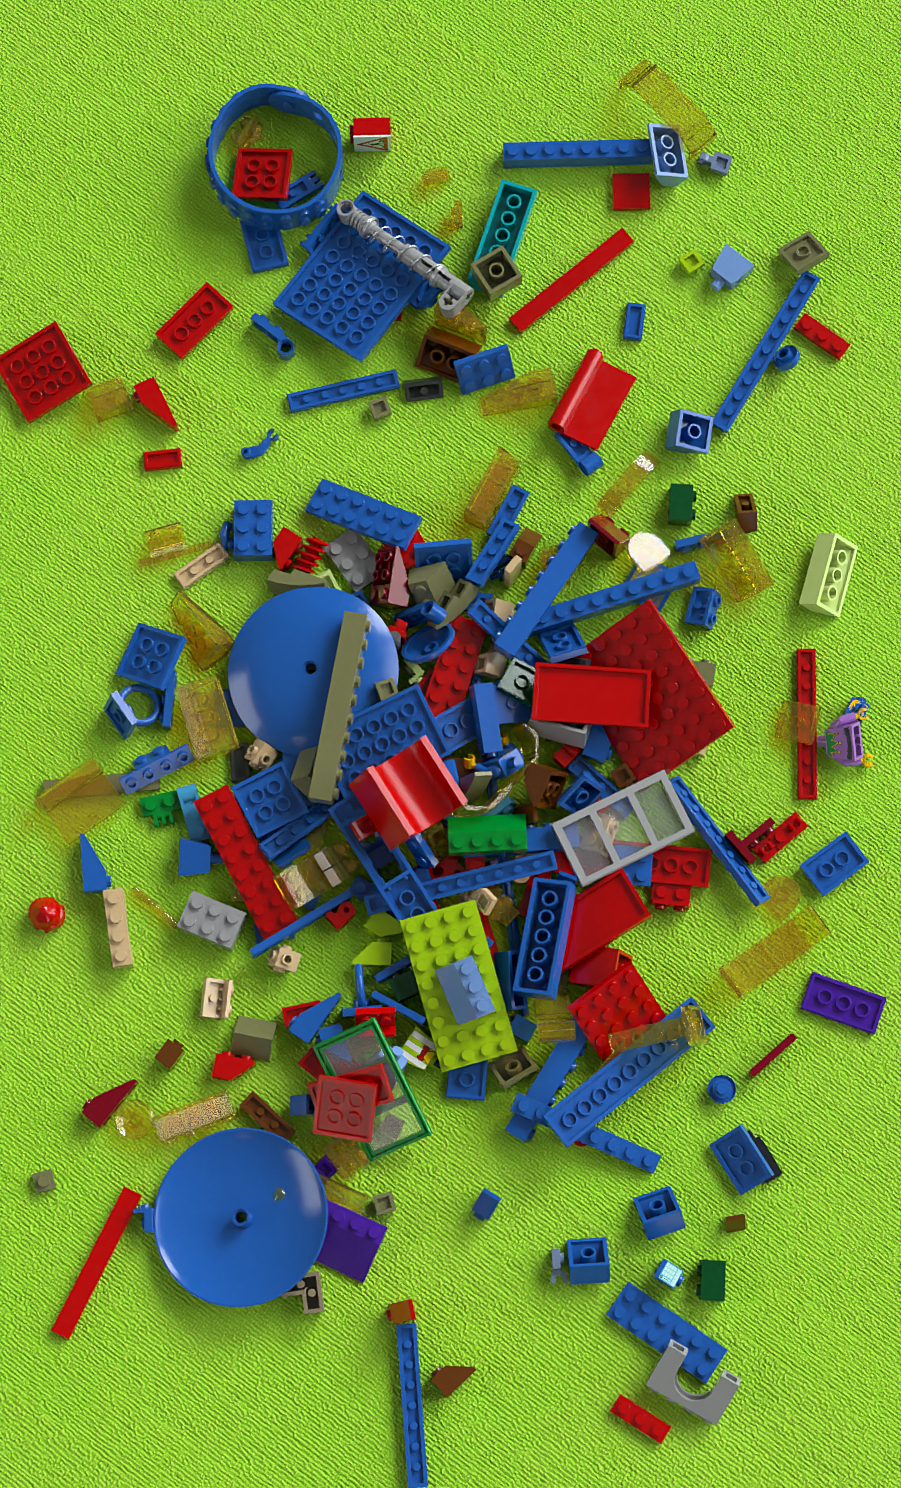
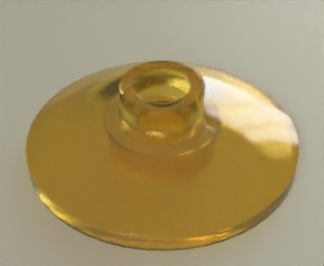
[115,1100,155,1139]

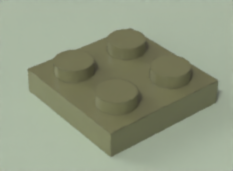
[778,231,830,276]

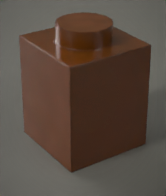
[154,1039,185,1071]

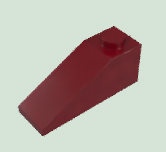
[82,1079,139,1129]

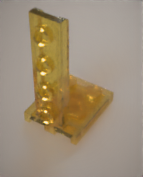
[608,1005,708,1053]

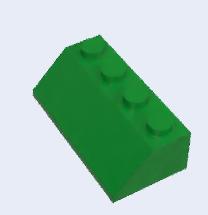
[448,814,527,856]

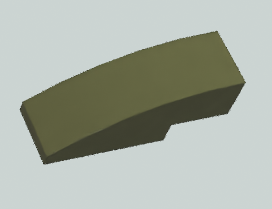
[267,569,328,594]
[425,578,480,630]
[459,771,492,806]

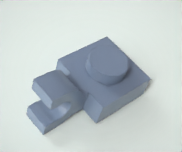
[698,151,733,176]
[551,1248,567,1283]

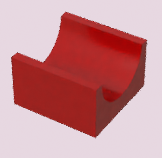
[348,735,468,851]

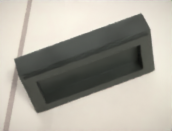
[229,743,251,783]

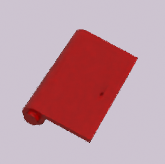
[547,348,637,451]

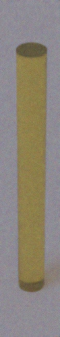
[138,540,212,567]

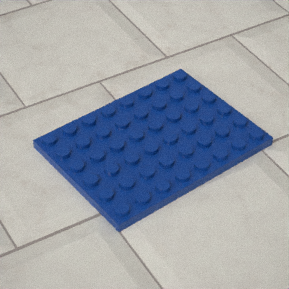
[273,191,451,363]

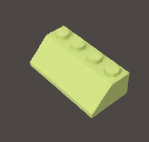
[799,533,858,618]

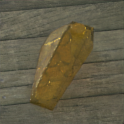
[480,368,558,416]
[170,590,234,671]

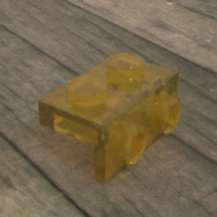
[144,522,188,558]

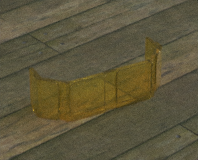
[619,59,717,161]
[452,722,539,817]
[717,904,831,999]
[533,970,576,1044]

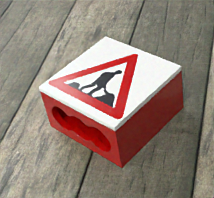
[350,117,391,152]

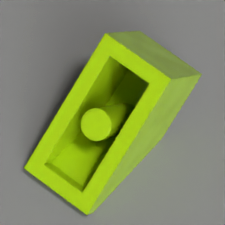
[364,912,403,939]
[352,938,392,968]

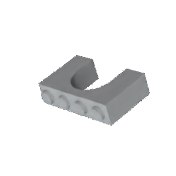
[646,1339,741,1425]

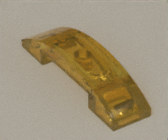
[597,450,660,518]

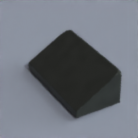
[404,376,443,402]

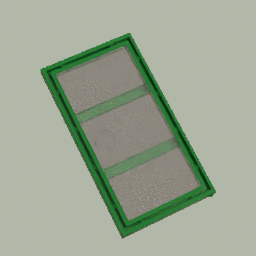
[312,1017,433,1162]

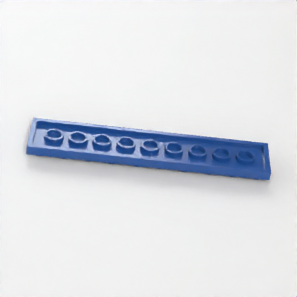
[541,996,715,1148]

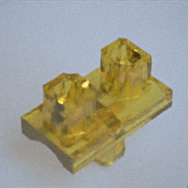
[231,114,264,148]

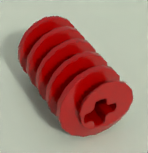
[292,535,329,574]

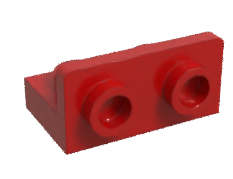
[650,883,691,912]
[355,1007,396,1039]

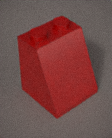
[569,947,633,988]

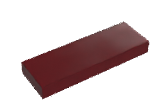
[748,1033,797,1079]

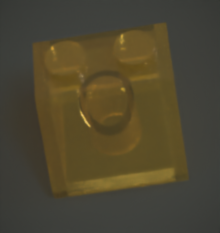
[86,375,134,423]

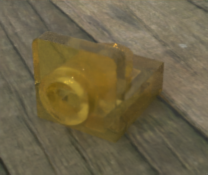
[444,200,463,231]

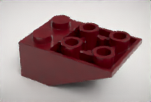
[369,546,410,610]

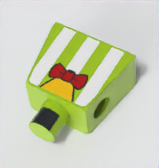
[402,1026,441,1072]

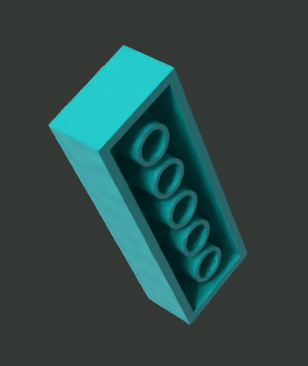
[467,179,537,298]

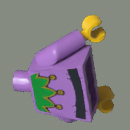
[817,708,873,767]

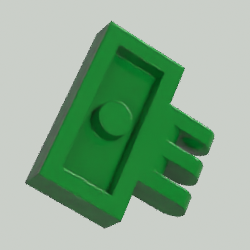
[139,790,182,828]

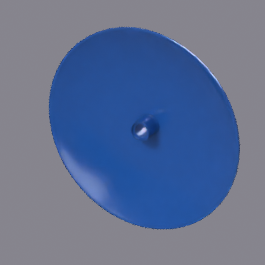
[228,586,399,756]
[153,1128,328,1307]

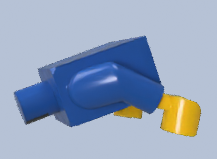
[464,732,524,781]

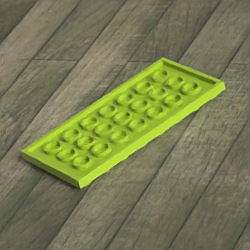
[399,899,518,1072]

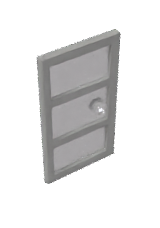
[551,770,695,887]

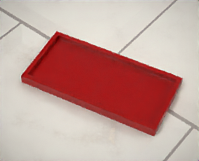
[532,662,652,728]
[523,868,652,973]

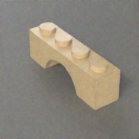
[474,598,514,679]
[103,888,134,970]

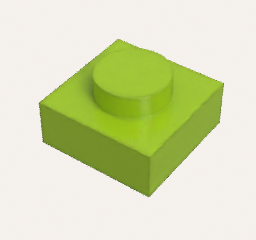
[678,249,705,275]

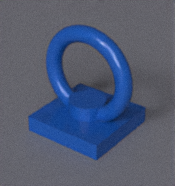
[103,684,162,740]
[342,963,382,1017]

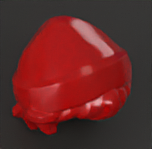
[28,897,65,934]

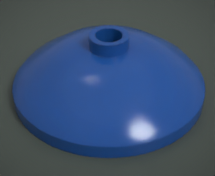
[402,623,455,663]

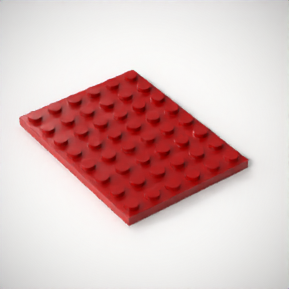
[573,599,735,792]

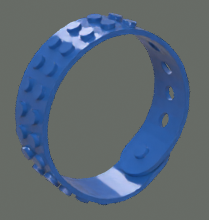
[205,83,344,231]

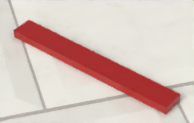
[509,228,634,334]
[796,649,817,800]
[51,1186,142,1339]

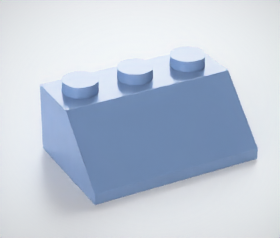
[647,123,688,186]
[435,955,495,1025]

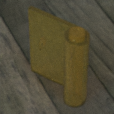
[34,757,126,845]

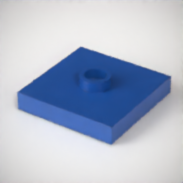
[493,686,532,725]

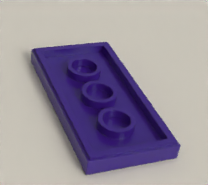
[800,972,887,1035]

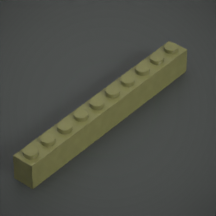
[308,611,372,805]

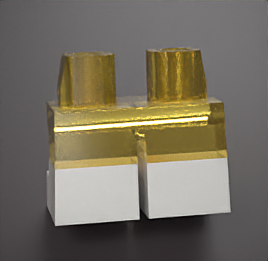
[314,841,362,887]

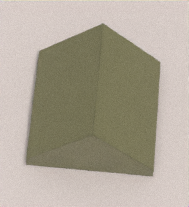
[231,1015,277,1061]
[489,1045,538,1091]

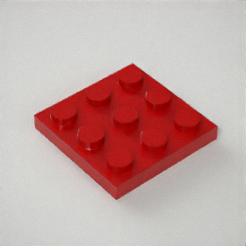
[232,148,294,202]
[312,1074,378,1143]

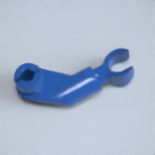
[241,428,279,459]

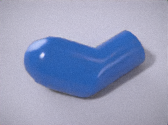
[219,521,234,549]

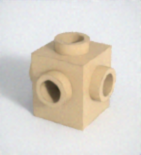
[244,738,279,771]
[268,944,301,974]

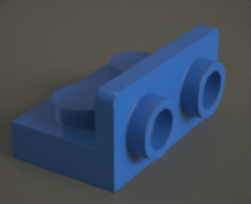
[684,586,721,630]

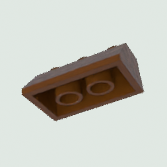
[415,326,482,383]
[524,762,570,809]

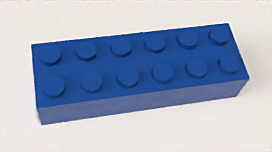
[513,877,577,1001]

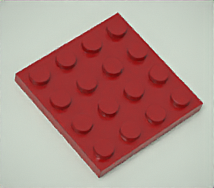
[0,321,93,423]
[567,960,666,1065]

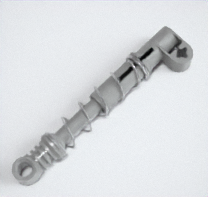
[336,199,474,318]

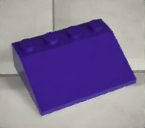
[316,1200,388,1283]

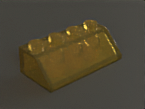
[464,446,521,531]
[699,518,774,603]
[175,676,240,761]
[151,1090,236,1145]

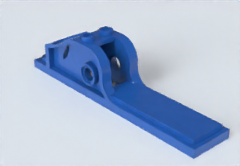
[328,793,438,922]

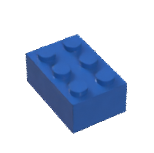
[234,500,273,561]

